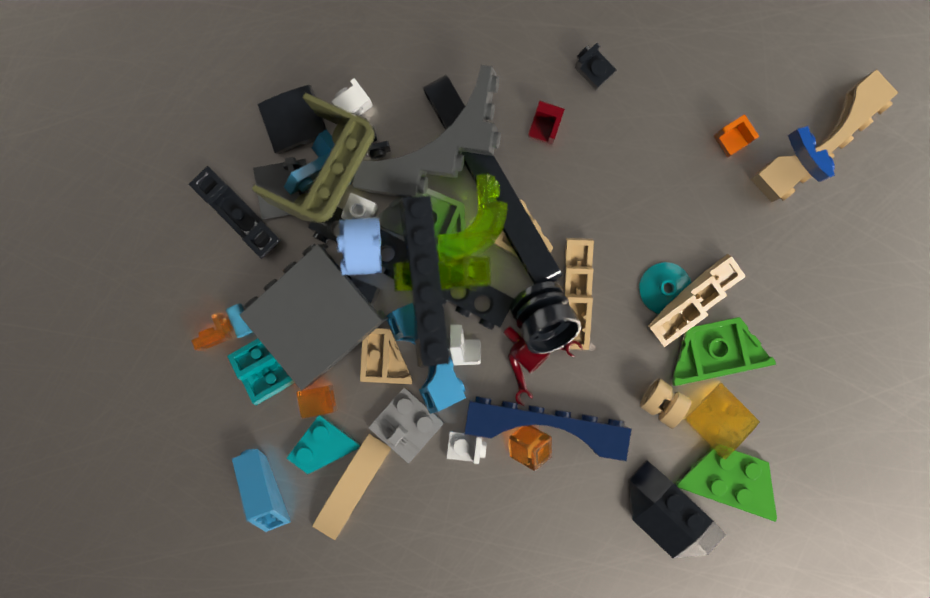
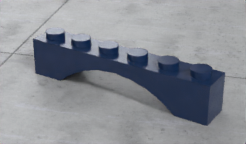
[464,396,632,461]

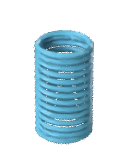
[225,304,253,338]

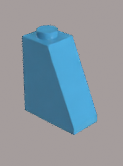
[232,449,291,532]

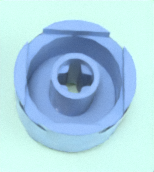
[338,218,382,275]

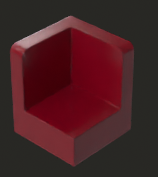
[528,100,565,145]

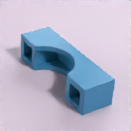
[386,303,466,414]

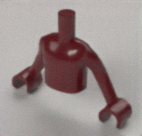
[503,326,583,406]

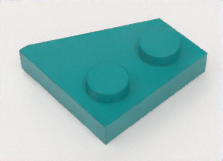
[287,414,361,474]

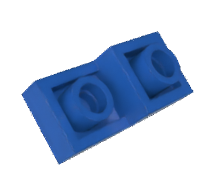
[788,126,835,182]

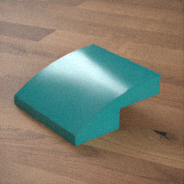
[227,338,295,405]

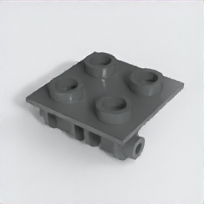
[253,157,311,220]

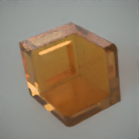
[296,385,337,418]
[509,425,552,471]

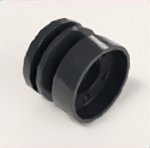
[510,281,581,354]

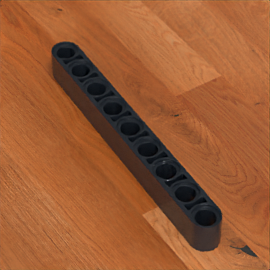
[423,75,563,285]

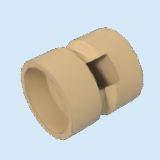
[639,378,692,429]

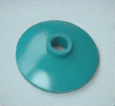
[639,262,692,314]

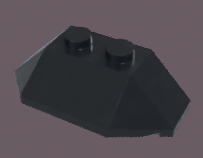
[628,460,726,558]

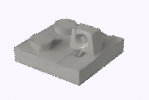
[368,387,444,464]

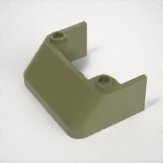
[252,93,374,222]

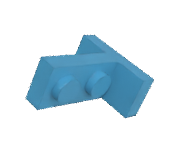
[284,130,355,195]

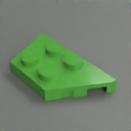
[672,317,776,386]
[675,444,777,522]

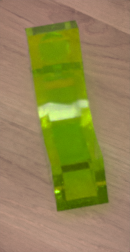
[438,174,507,262]
[394,256,491,292]

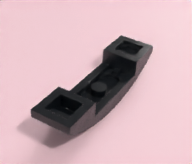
[189,166,281,259]

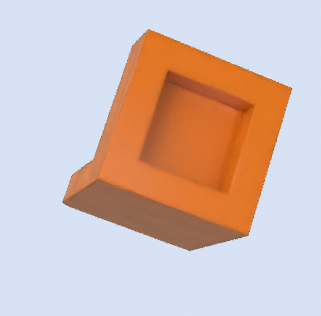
[714,114,759,158]

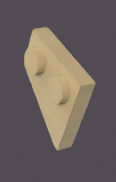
[360,328,413,384]

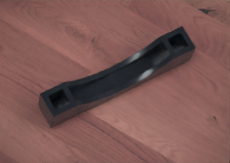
[399,195,450,367]

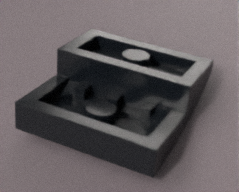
[258,85,327,154]

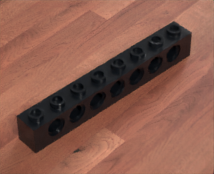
[308,206,514,330]

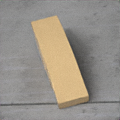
[563,238,594,350]
[648,254,745,347]

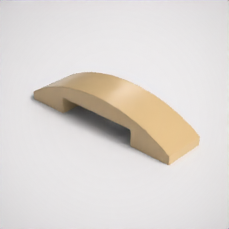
[312,433,391,540]

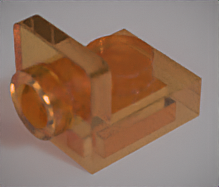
[191,313,233,351]

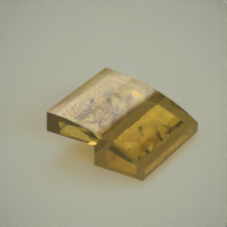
[684,383,760,460]

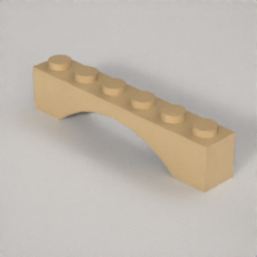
[750,69,898,203]

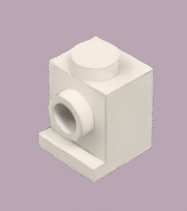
[332,78,373,116]

